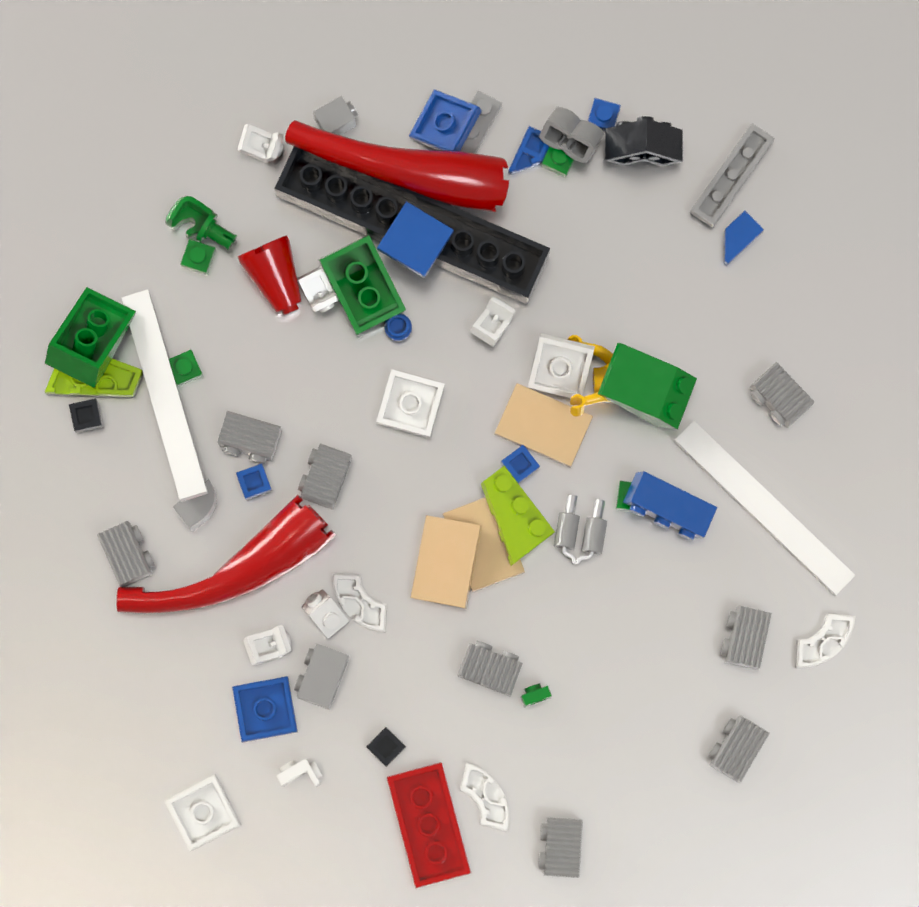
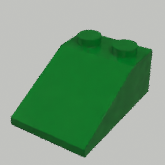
[318,235,406,335]
[45,287,136,388]
[598,343,697,430]

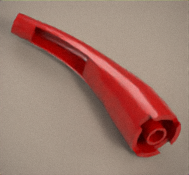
[285,120,509,212]
[116,495,336,613]

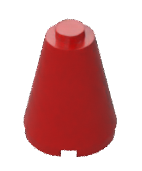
[237,235,301,315]

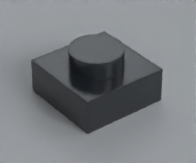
[69,398,103,433]
[366,727,406,767]

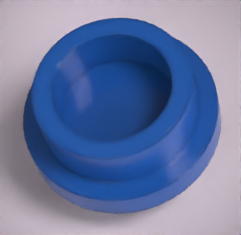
[384,313,412,341]

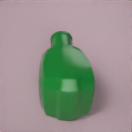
[165,196,237,251]

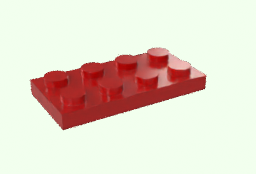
[387,762,471,888]

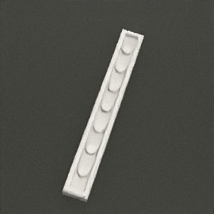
[121,290,208,502]
[674,421,855,596]

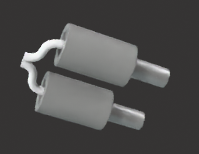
[554,495,607,564]

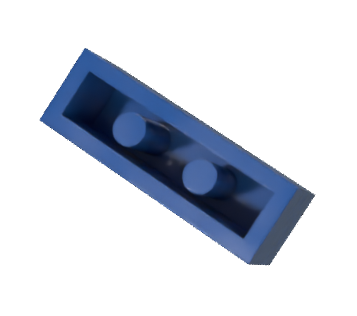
[623,471,718,541]

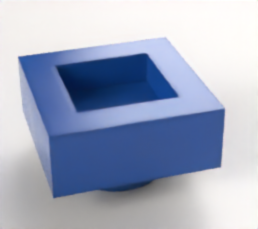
[588,98,621,131]
[500,445,540,484]
[236,463,272,500]

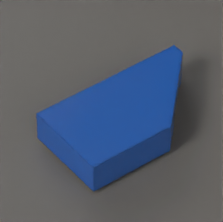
[508,126,550,174]
[724,211,764,265]

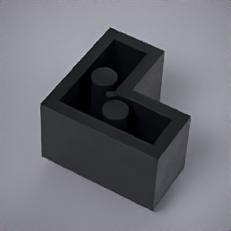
[605,116,683,166]

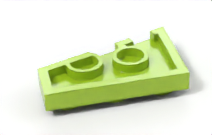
[45,359,143,397]
[481,466,555,566]

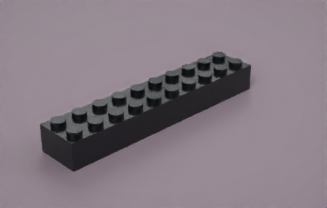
[274,147,550,305]

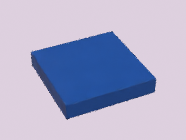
[409,89,482,151]
[377,201,454,278]
[232,676,298,743]

